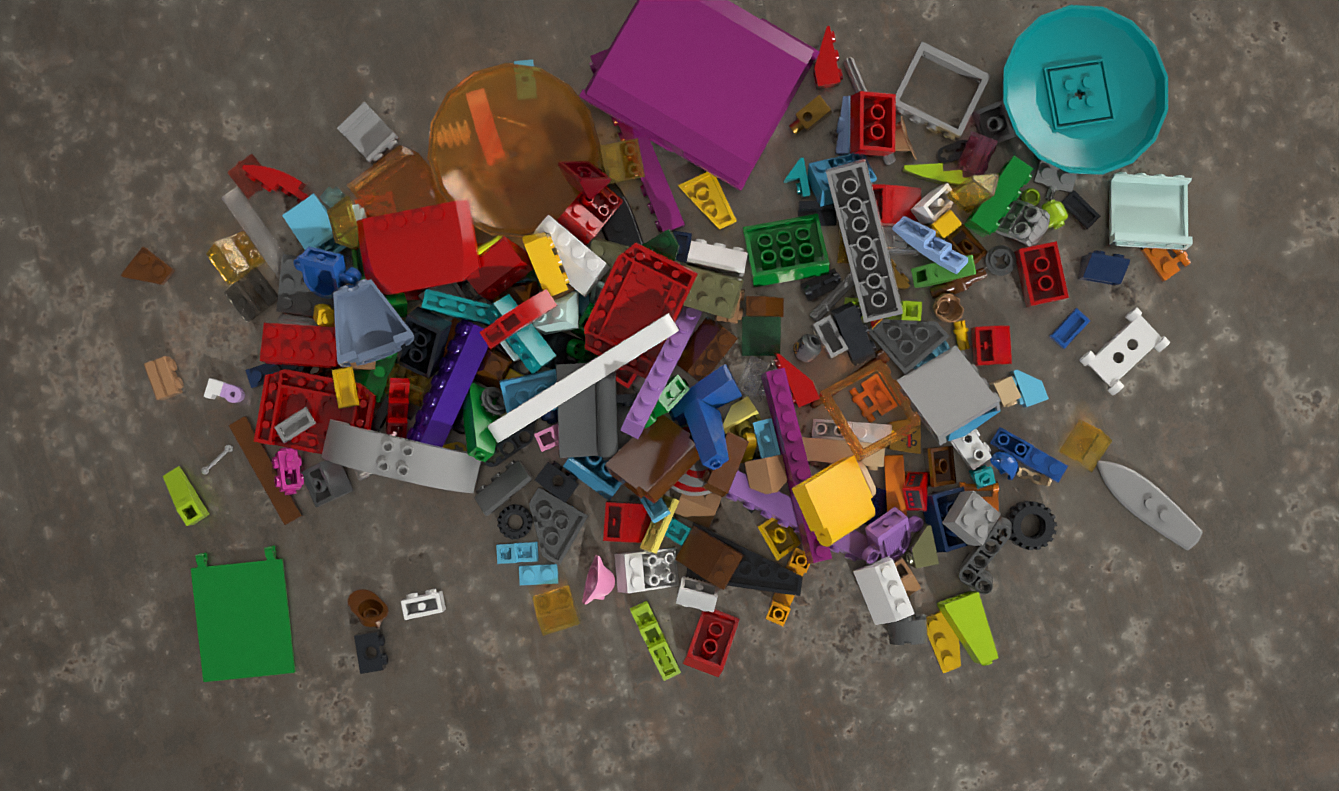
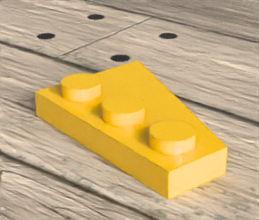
[678,172,737,230]
[926,611,961,674]

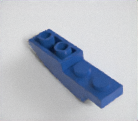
[990,427,1068,483]

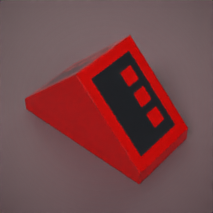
[902,472,928,511]

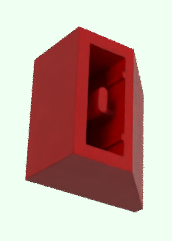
[971,326,1012,366]

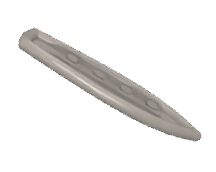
[1096,460,1203,550]

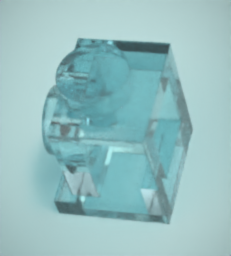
[319,186,351,213]

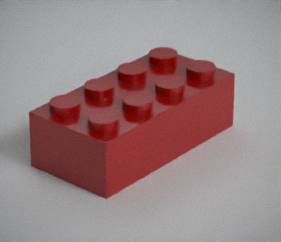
[260,322,342,369]

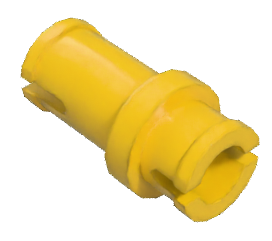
[953,320,970,350]

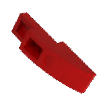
[242,165,309,203]
[479,289,557,349]

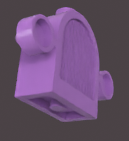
[862,507,924,564]

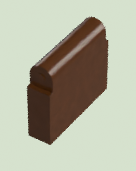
[605,415,700,503]

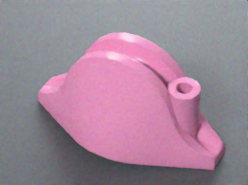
[582,555,615,604]

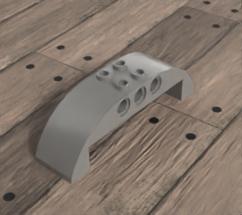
[321,419,481,493]

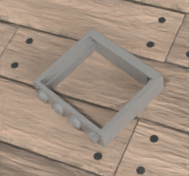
[895,42,991,140]

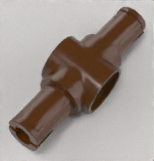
[929,267,987,298]

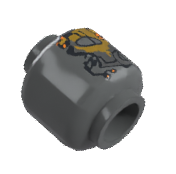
[793,334,822,362]

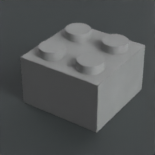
[942,490,1001,546]

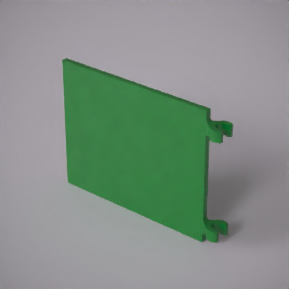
[191,545,296,682]

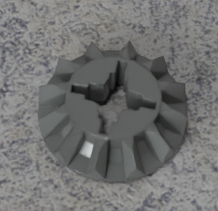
[985,245,1016,276]
[479,387,506,416]

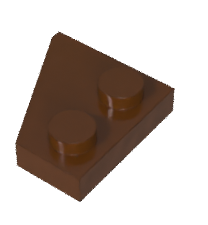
[121,246,175,285]

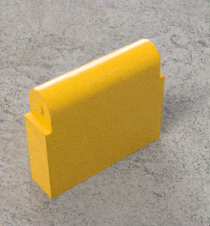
[792,455,875,547]

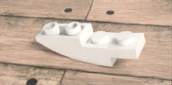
[812,419,892,444]

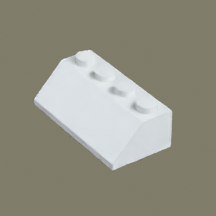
[534,215,610,297]

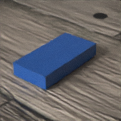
[1049,308,1090,349]

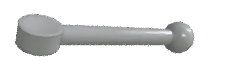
[201,445,233,475]

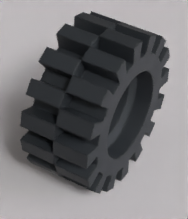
[497,504,533,540]

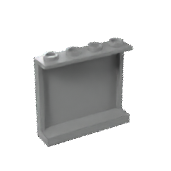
[897,345,1001,446]

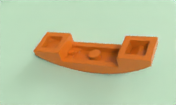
[884,454,907,516]

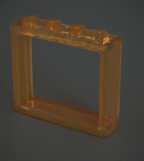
[819,359,921,462]

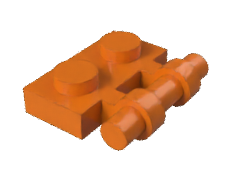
[1141,248,1191,282]
[849,373,898,423]

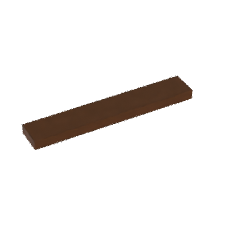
[228,416,303,525]

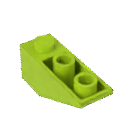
[163,466,210,526]

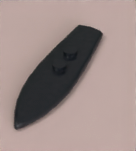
[595,165,644,247]

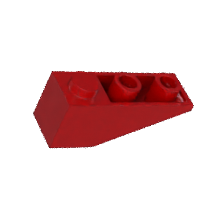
[813,26,843,90]
[773,353,820,408]

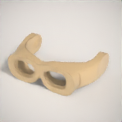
[1016,467,1052,487]

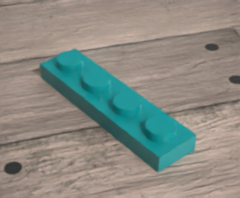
[421,289,492,325]

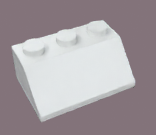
[687,239,748,277]
[853,556,915,625]

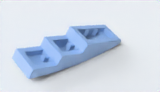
[892,216,968,274]

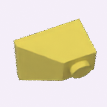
[723,396,762,438]

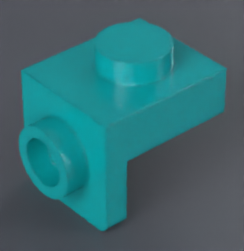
[968,465,996,489]
[664,517,692,546]

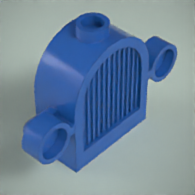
[293,246,362,299]

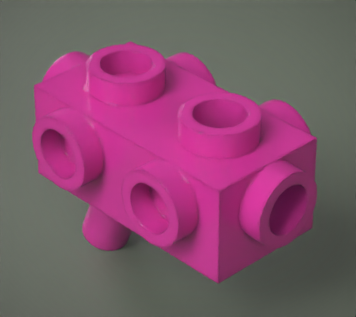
[272,447,304,495]

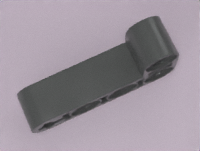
[959,517,1012,595]

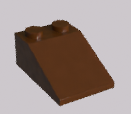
[675,526,744,590]

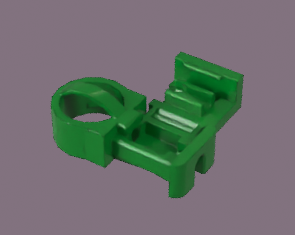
[567,338,598,363]

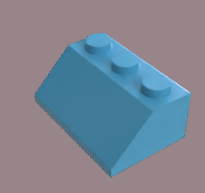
[563,455,622,501]

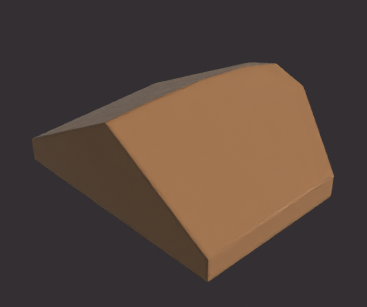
[744,454,787,494]

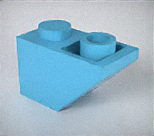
[1010,370,1049,407]

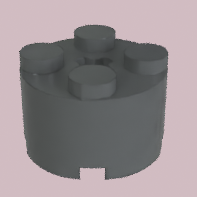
[888,614,928,645]

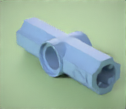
[836,96,851,156]

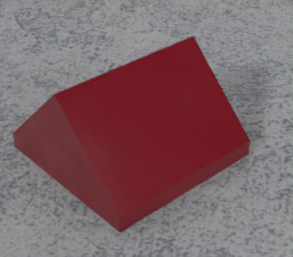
[558,161,611,200]

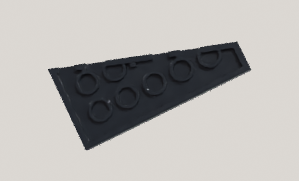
[686,522,803,596]

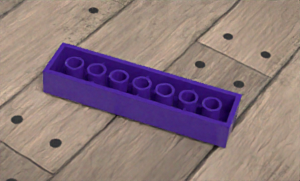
[407,319,488,447]

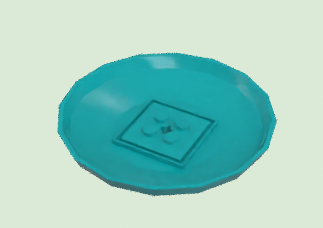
[1003,5,1168,175]

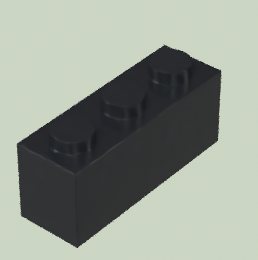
[830,302,877,366]

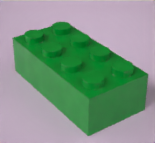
[964,156,1034,238]

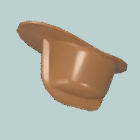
[895,116,917,160]

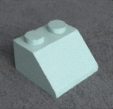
[533,291,579,335]

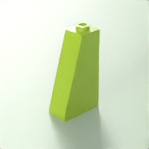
[937,590,999,666]

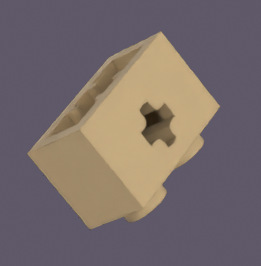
[989,376,1021,408]

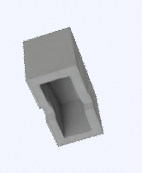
[811,315,848,359]

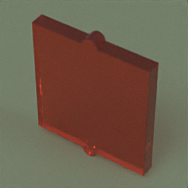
[227,153,263,199]

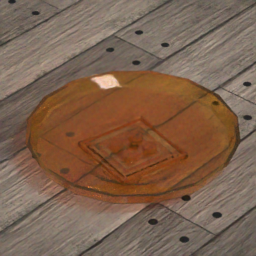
[427,63,600,238]

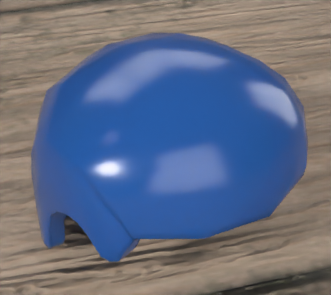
[990,452,1018,480]

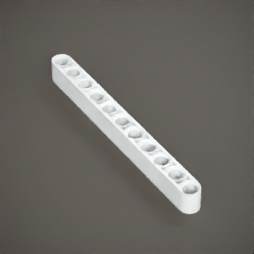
[487,313,679,443]

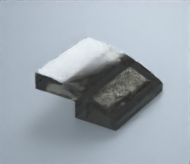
[224,268,278,323]

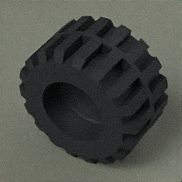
[1004,501,1057,550]

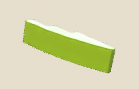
[901,163,982,187]
[630,601,681,681]

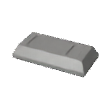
[274,407,316,443]

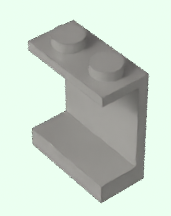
[337,102,399,164]

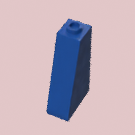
[669,364,742,426]
[683,398,729,470]

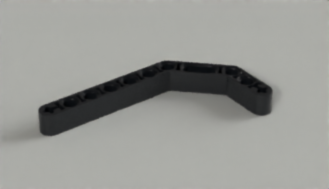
[462,280,539,467]

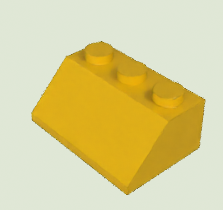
[522,232,570,296]

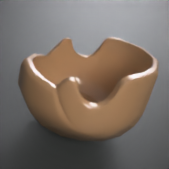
[933,293,964,323]

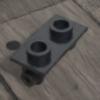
[800,268,841,302]

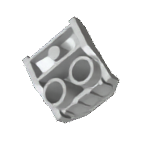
[995,199,1050,247]

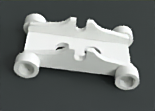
[1079,307,1170,396]

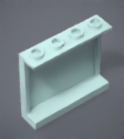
[1109,172,1193,250]

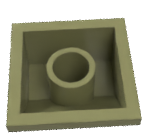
[904,523,939,569]

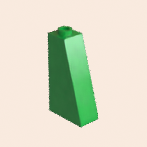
[462,382,501,462]

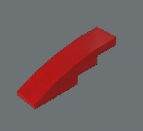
[386,378,410,439]

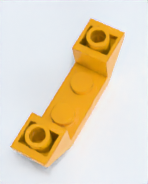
[765,548,810,626]

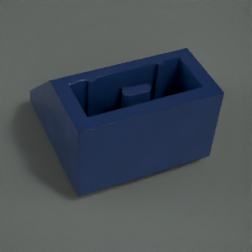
[1078,250,1130,286]

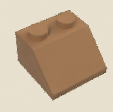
[674,493,722,528]

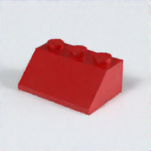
[467,236,534,301]

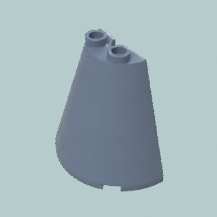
[333,279,414,367]

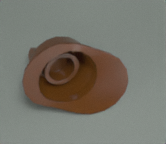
[348,589,389,628]

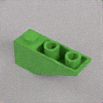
[911,255,976,288]

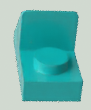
[783,157,810,199]

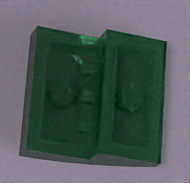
[742,317,781,356]

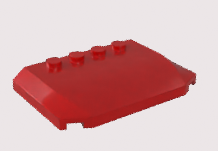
[355,200,481,295]
[584,243,698,379]
[253,369,377,454]

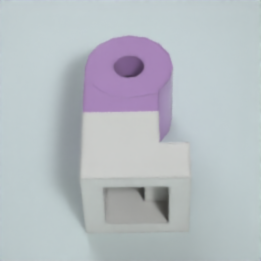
[203,378,245,403]

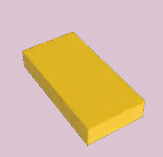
[332,367,359,409]

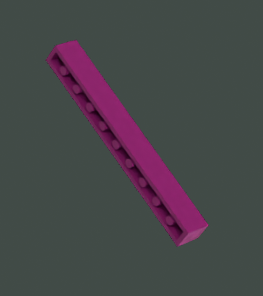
[589,48,685,233]
[761,368,832,564]

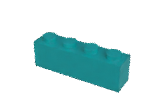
[485,294,556,374]

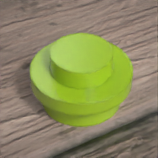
[1021,188,1041,206]

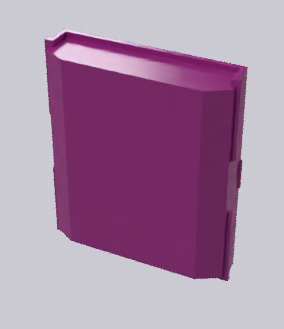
[579,0,820,191]

